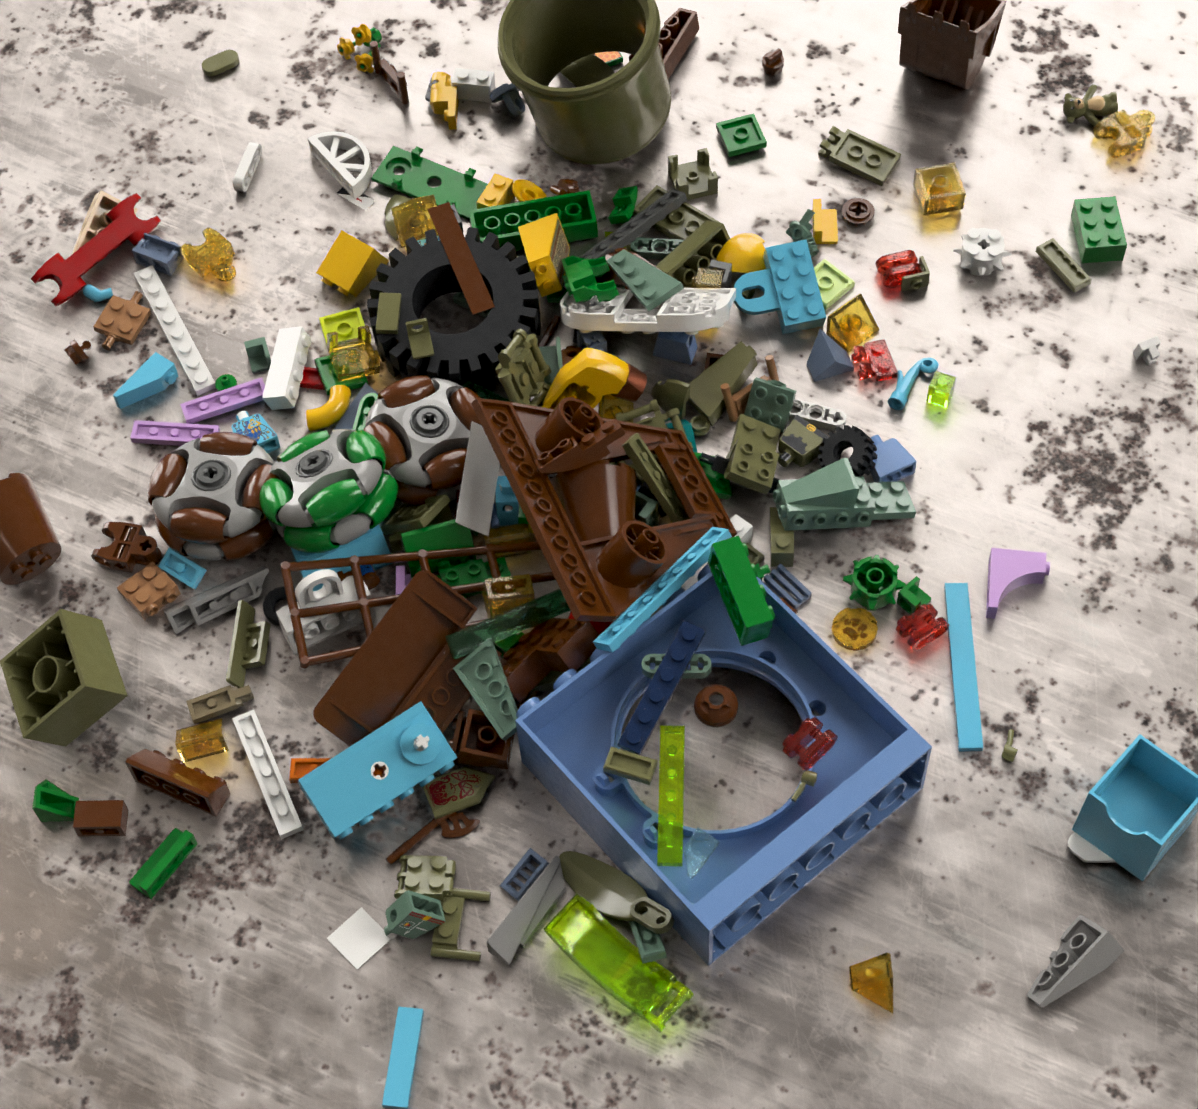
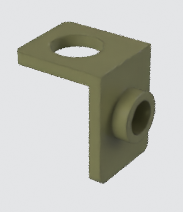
[901,256,930,292]
[406,318,434,359]

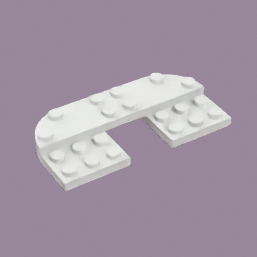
[560,287,736,335]

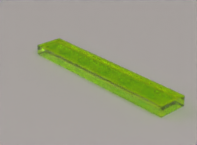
[657,725,685,866]

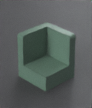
[244,337,271,373]

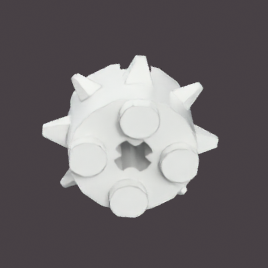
[953,228,1011,276]

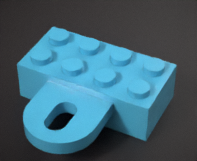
[734,240,826,334]

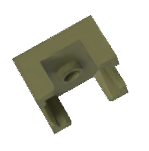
[668,148,718,200]

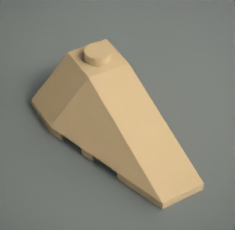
[71,190,138,255]

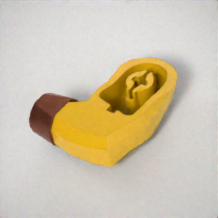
[542,348,647,409]

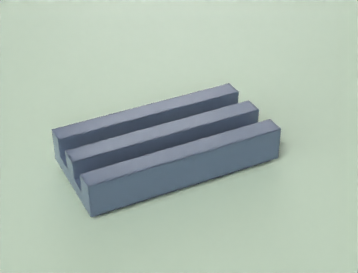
[764,563,812,609]

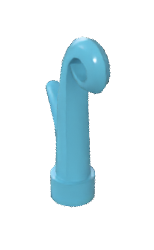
[888,357,939,410]

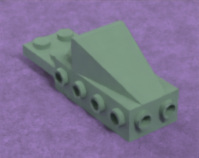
[773,458,916,531]

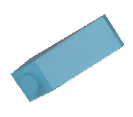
[113,352,179,409]

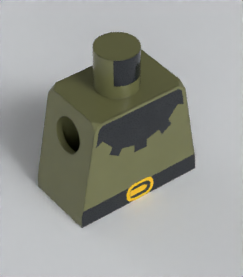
[778,415,829,467]

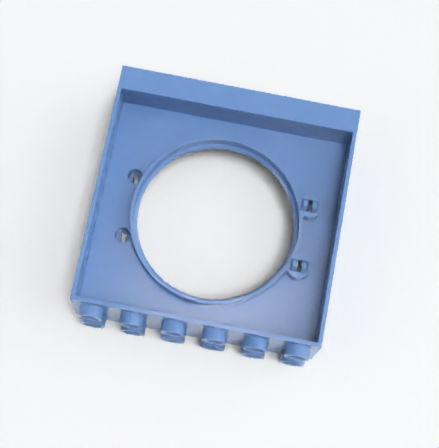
[515,564,932,966]

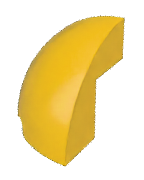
[716,233,766,273]

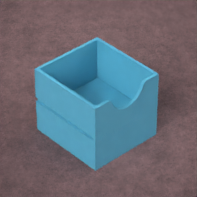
[1072,734,1198,882]

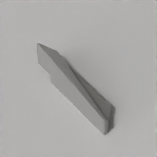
[163,566,269,634]

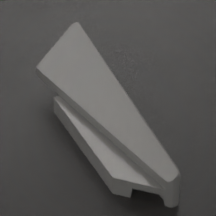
[487,855,566,965]

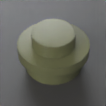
[689,415,710,436]

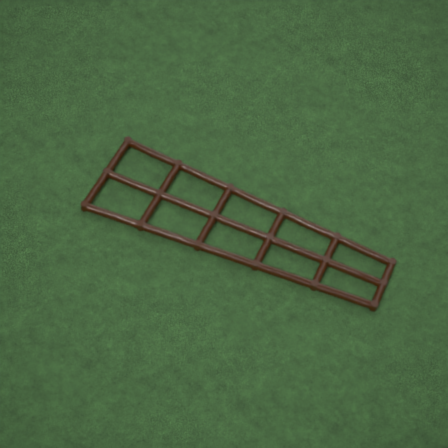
[281,541,571,669]

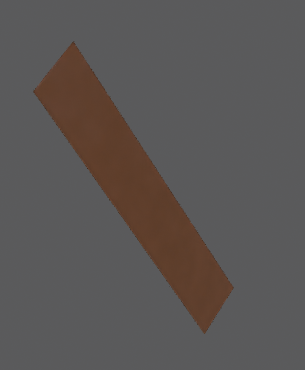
[427,202,495,315]

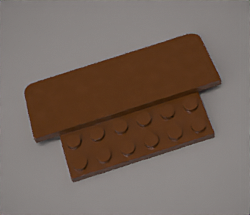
[313,570,502,747]

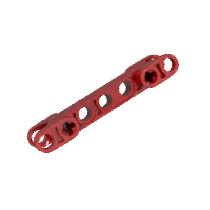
[31,193,161,307]

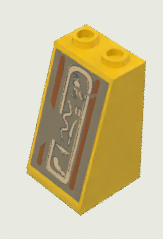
[518,213,570,297]

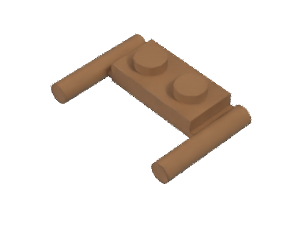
[720,355,779,422]

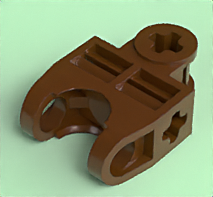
[91,522,162,573]

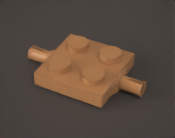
[93,291,151,350]

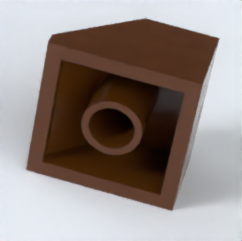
[457,708,512,767]

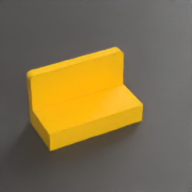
[812,199,838,244]

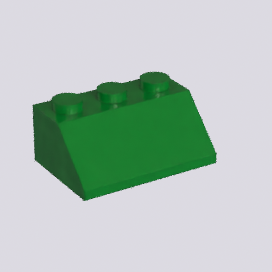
[401,519,476,578]

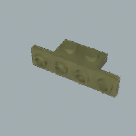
[226,600,271,688]

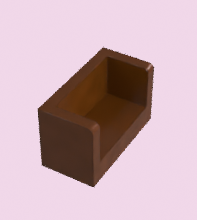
[73,800,128,837]

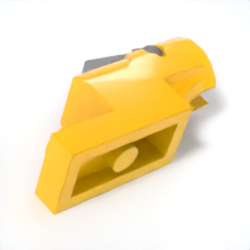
[425,72,459,130]

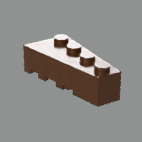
[629,8,700,79]

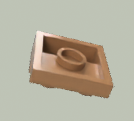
[117,561,181,621]

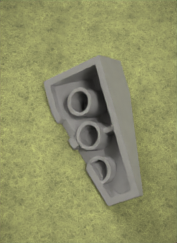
[1027,915,1124,1008]

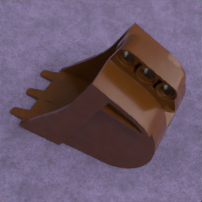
[898,0,1007,90]

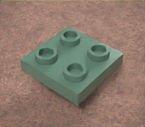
[744,377,797,433]

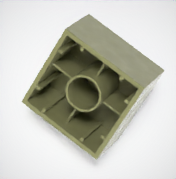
[0,609,128,747]

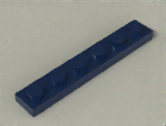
[617,620,706,755]

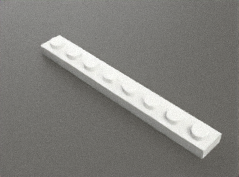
[134,265,216,396]

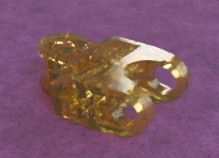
[1092,109,1155,158]
[180,227,236,282]

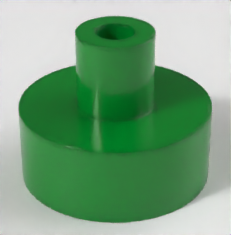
[215,374,238,392]

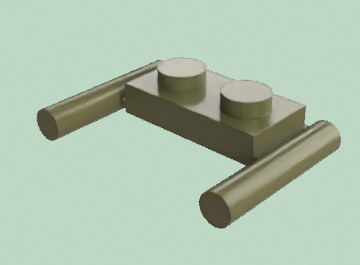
[431,888,491,962]

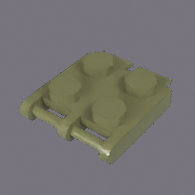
[394,855,456,901]

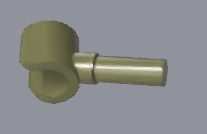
[1002,729,1018,762]
[790,770,817,802]

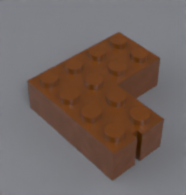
[500,617,600,703]

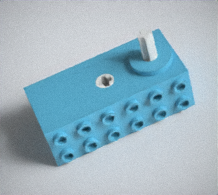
[298,701,458,840]

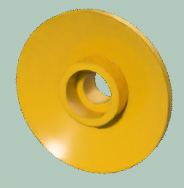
[512,179,547,202]

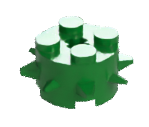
[843,555,906,611]

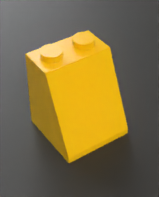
[316,230,389,297]

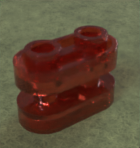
[875,250,923,288]
[896,604,949,651]
[782,717,838,771]

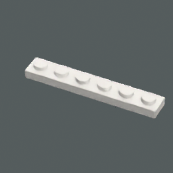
[232,710,304,839]

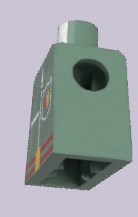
[384,890,445,939]

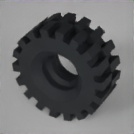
[818,425,877,477]

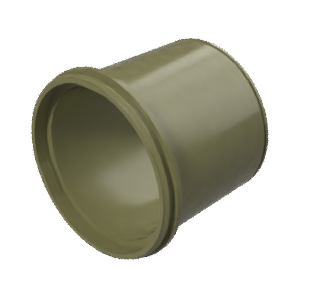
[497,0,671,165]

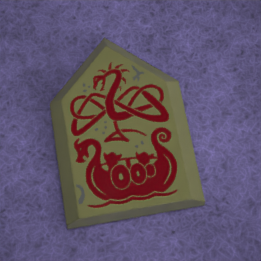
[423,766,495,820]

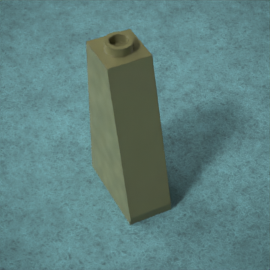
[688,341,758,426]

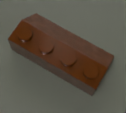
[125,749,230,817]

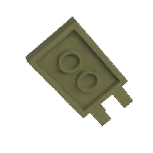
[818,126,901,186]

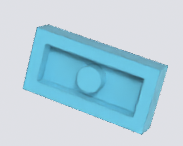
[158,547,207,589]

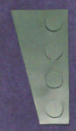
[606,249,684,312]
[453,638,518,741]

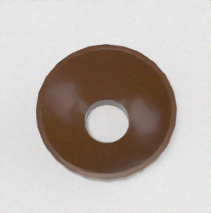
[694,685,738,727]

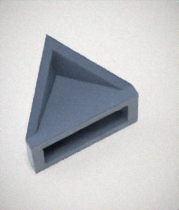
[806,329,854,382]

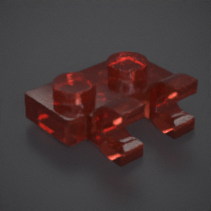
[851,339,898,381]

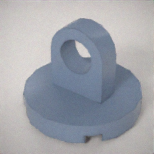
[489,83,525,116]

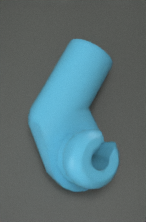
[83,284,113,302]

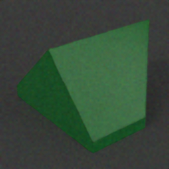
[32,779,79,822]

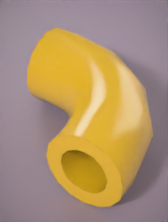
[306,385,351,431]

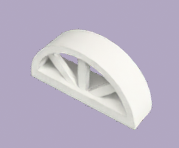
[307,132,372,199]

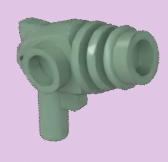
[786,208,819,257]

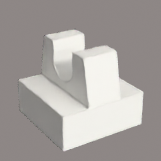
[1133,336,1161,365]

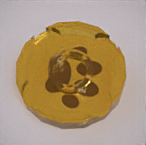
[832,607,878,651]

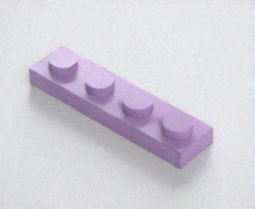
[180,377,265,424]
[130,420,220,446]

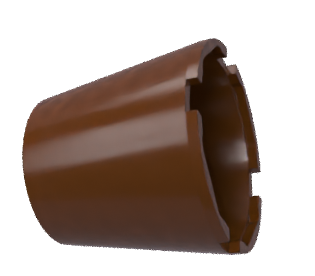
[549,460,636,542]
[0,473,62,585]

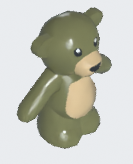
[1063,84,1118,129]

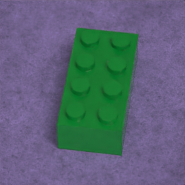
[708,536,775,646]

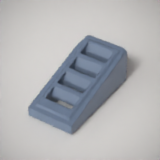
[500,848,549,901]

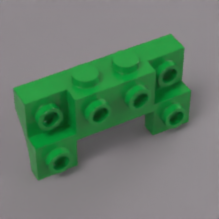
[561,255,619,303]
[436,557,516,600]

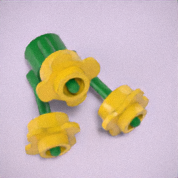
[337,24,382,73]

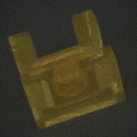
[327,325,380,382]

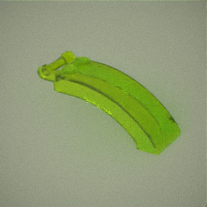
[543,893,694,1033]

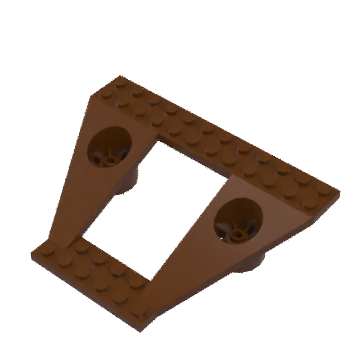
[471,397,737,622]

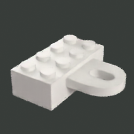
[276,569,376,654]

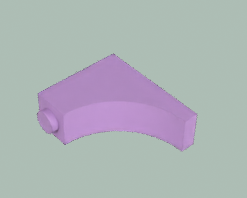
[986,548,1050,619]

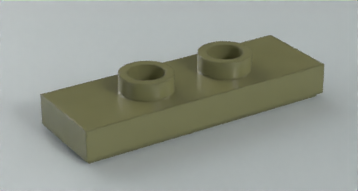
[1035,238,1092,293]

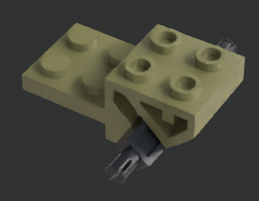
[699,414,781,495]

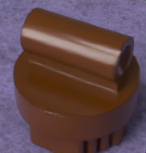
[762,48,784,76]
[550,178,580,196]
[64,339,92,365]

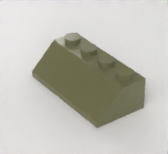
[656,220,730,288]

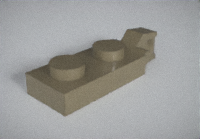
[186,685,254,724]

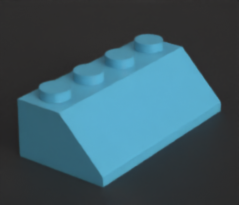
[291,524,392,591]

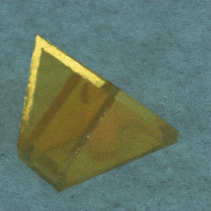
[849,952,893,1013]

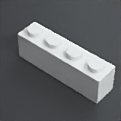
[262,326,311,410]

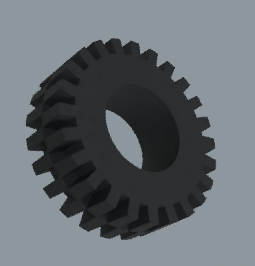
[367,227,541,394]

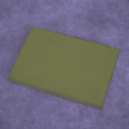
[380,494,451,535]

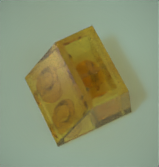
[482,574,537,633]

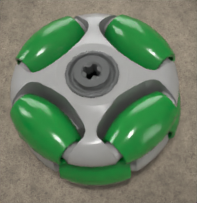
[260,429,398,554]

